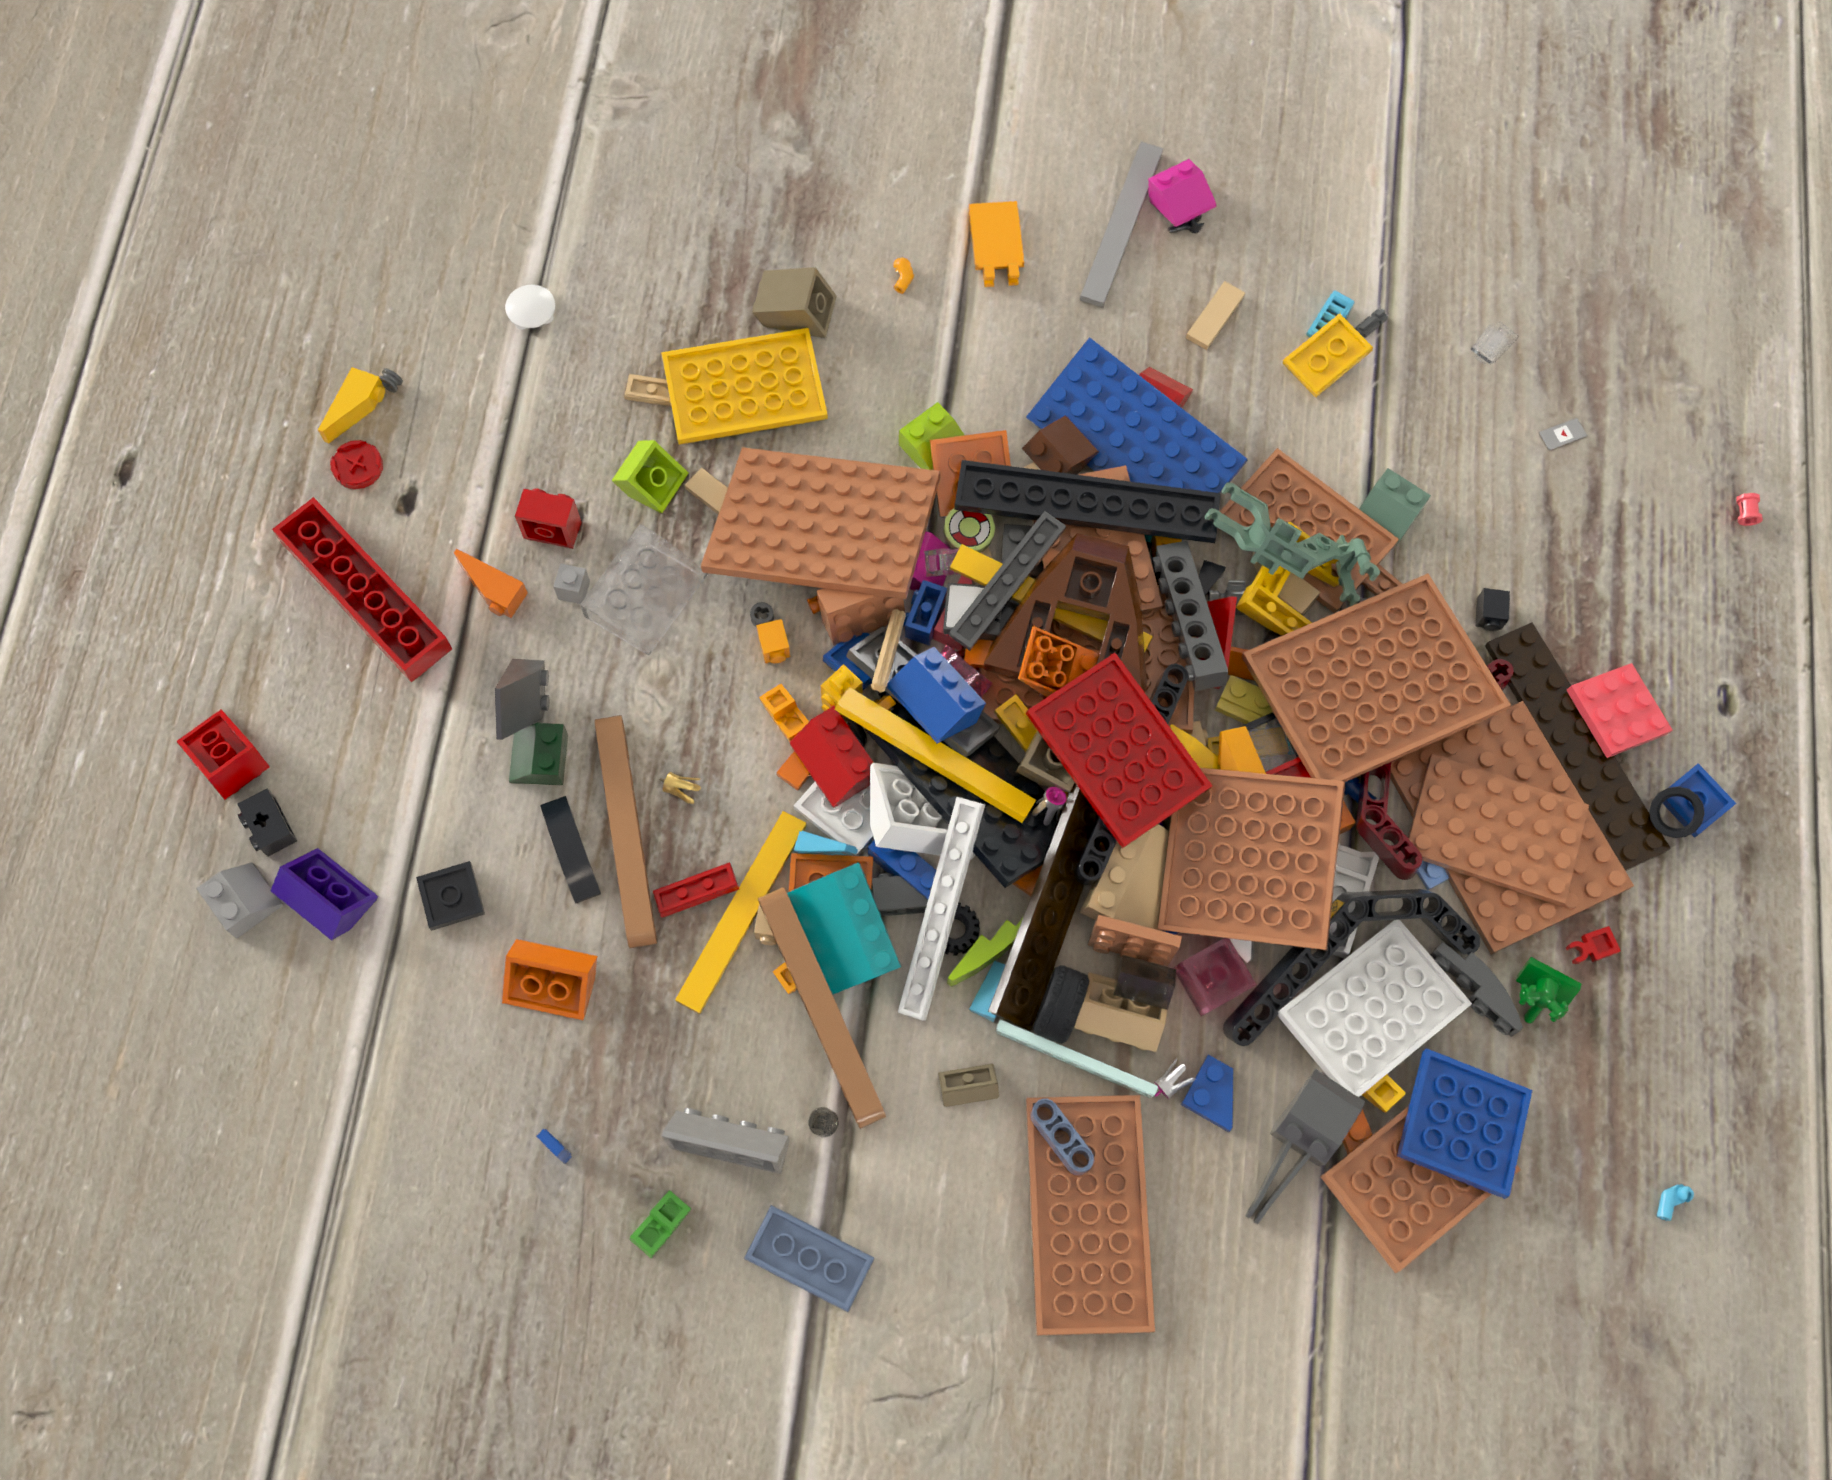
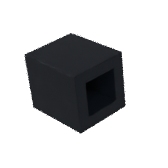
[1475,588,1510,631]

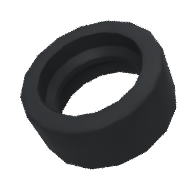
[1649,786,1705,838]

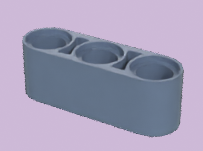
[1030,1099,1094,1176]

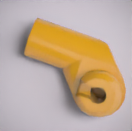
[893,257,914,294]

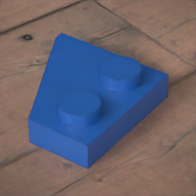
[1181,1054,1233,1132]

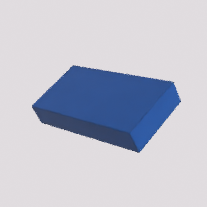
[536,1129,572,1164]

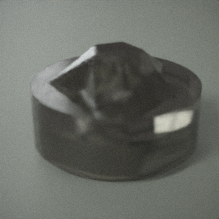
[808,1107,839,1138]

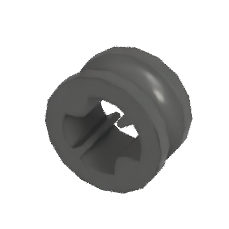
[379,368,403,393]
[750,602,774,627]

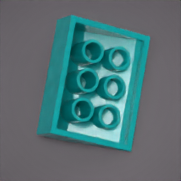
[787,862,902,995]

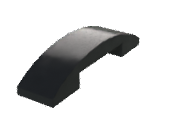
[540,796,601,904]

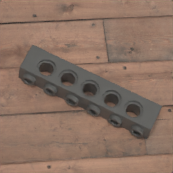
[1152,541,1228,691]

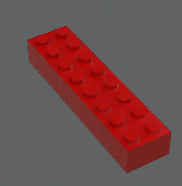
[272,497,452,683]

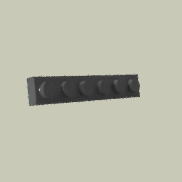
[949,511,1066,651]

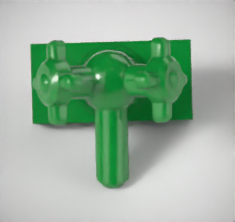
[1516,957,1582,1024]

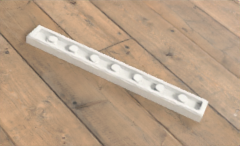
[898,797,985,1021]

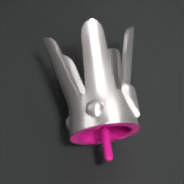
[1032,787,1066,826]
[1154,1058,1196,1099]

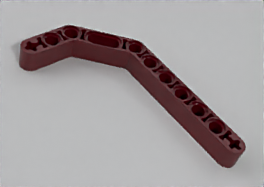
[1356,659,1514,880]

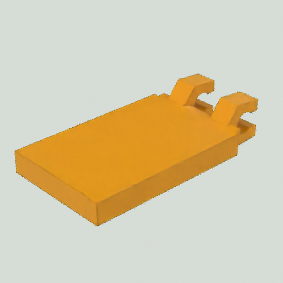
[969,201,1024,287]

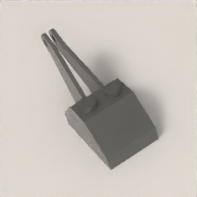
[1245,1069,1365,1225]

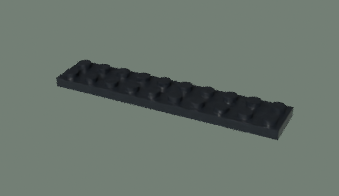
[955,460,1221,544]

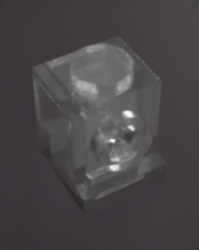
[924,548,959,577]

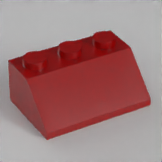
[1196,596,1237,689]
[789,706,874,808]

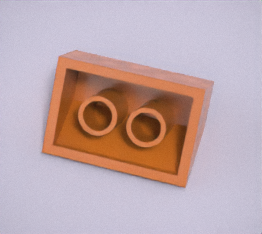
[502,939,597,1020]

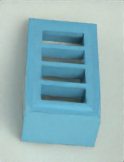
[1306,290,1355,337]
[794,831,858,855]

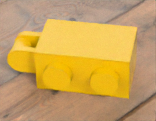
[821,664,863,719]

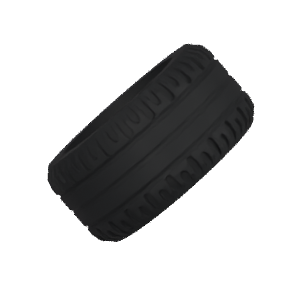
[1033,965,1090,1044]

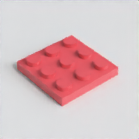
[1566,663,1673,758]

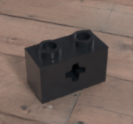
[237,788,297,857]

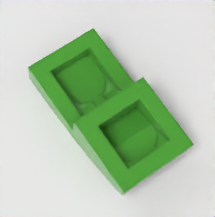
[629,1190,691,1258]

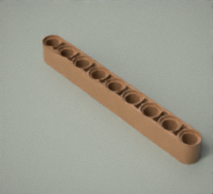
[595,715,657,948]
[758,887,886,1129]

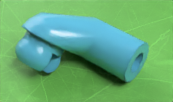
[1657,1184,1694,1221]

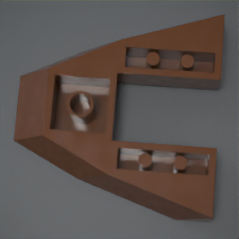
[984,533,1147,692]

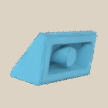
[969,961,1005,1023]

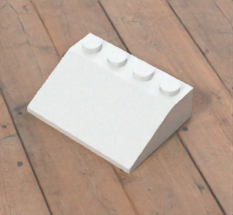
[870,763,975,860]

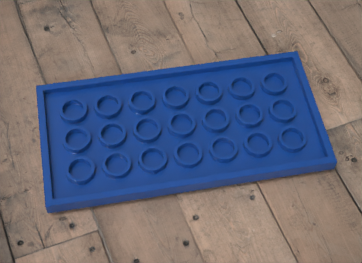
[1026,337,1248,541]

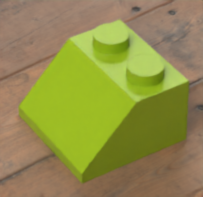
[611,440,689,513]

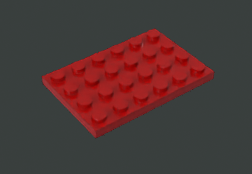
[1025,653,1213,849]

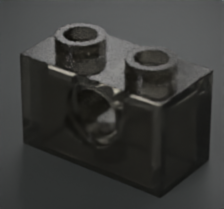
[1113,955,1176,1010]

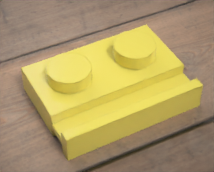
[1215,675,1273,730]

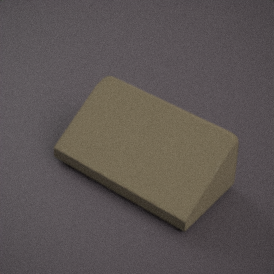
[938,1064,999,1107]

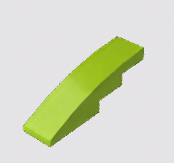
[947,917,1023,987]

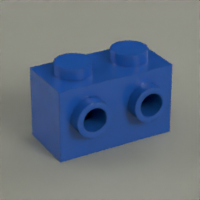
[903,580,947,646]

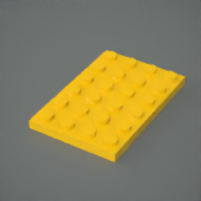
[661,328,828,445]

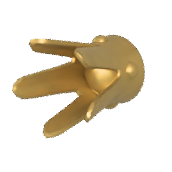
[660,772,701,804]

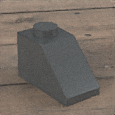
[872,873,928,916]

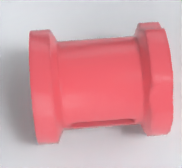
[1736,493,1763,526]

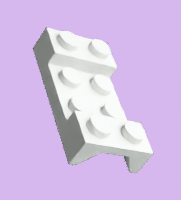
[1330,844,1379,959]

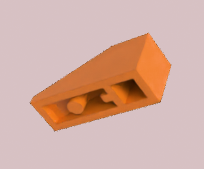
[454,548,528,618]

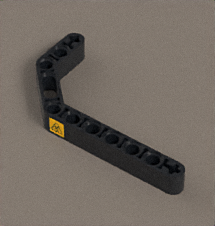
[1223,889,1481,1046]

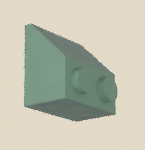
[1359,468,1431,546]

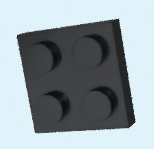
[416,861,485,931]

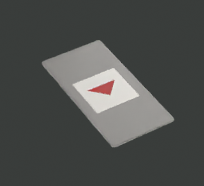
[1539,418,1587,450]

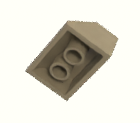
[1016,730,1075,792]

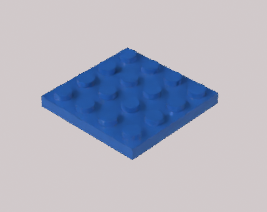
[1397,1049,1533,1199]

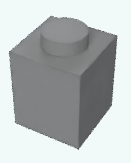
[553,564,590,605]

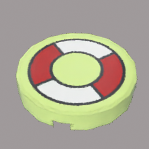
[943,508,995,553]

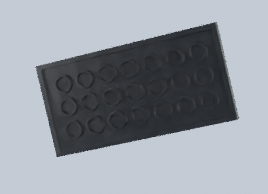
[865,705,1063,888]

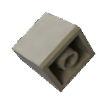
[752,267,837,338]

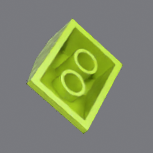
[899,402,965,470]

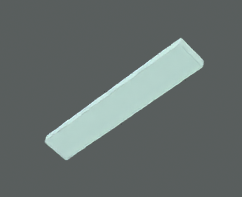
[996,1020,1158,1098]

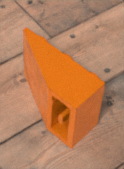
[1018,627,1099,697]

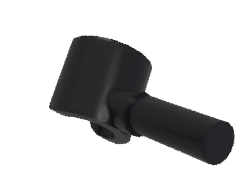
[1169,215,1204,233]

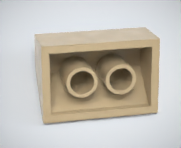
[1074,972,1169,1052]

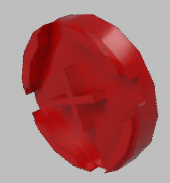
[330,440,383,489]

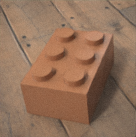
[816,588,906,645]

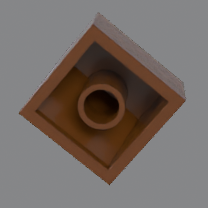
[1021,415,1099,475]

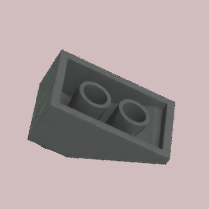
[495,659,550,740]

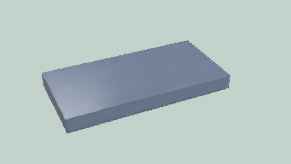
[744,1205,874,1312]

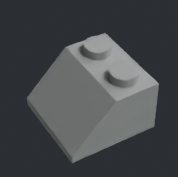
[196,862,283,939]

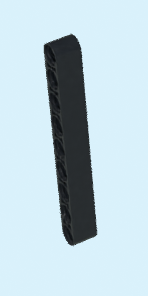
[1074,664,1188,885]

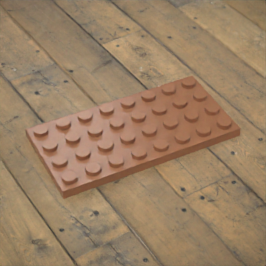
[1026,1095,1155,1336]

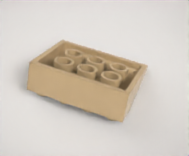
[1080,824,1169,931]

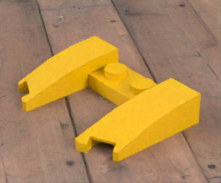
[1236,521,1339,636]

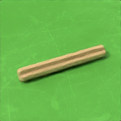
[871,609,906,693]

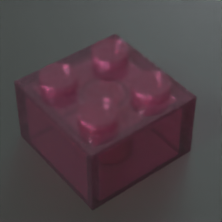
[1173,938,1257,1017]

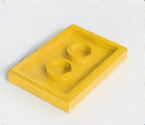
[1283,313,1373,398]

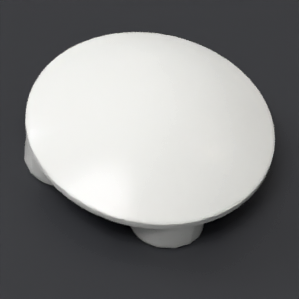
[506,285,555,330]

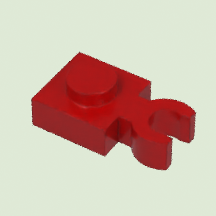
[1566,926,1621,964]

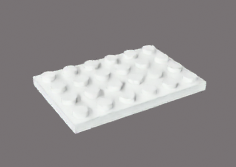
[1277,919,1472,1097]

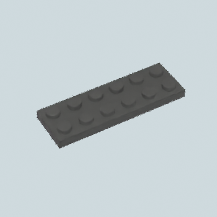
[846,626,1001,758]

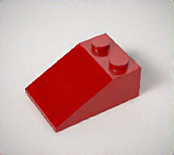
[176,709,270,800]

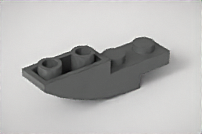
[1430,942,1523,1037]

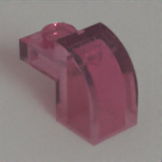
[940,644,993,697]

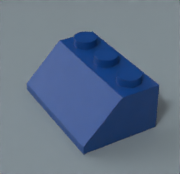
[887,647,986,743]

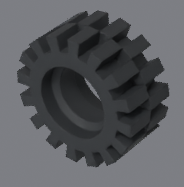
[944,902,980,956]

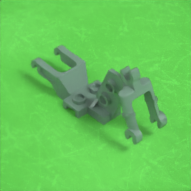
[1205,482,1380,606]

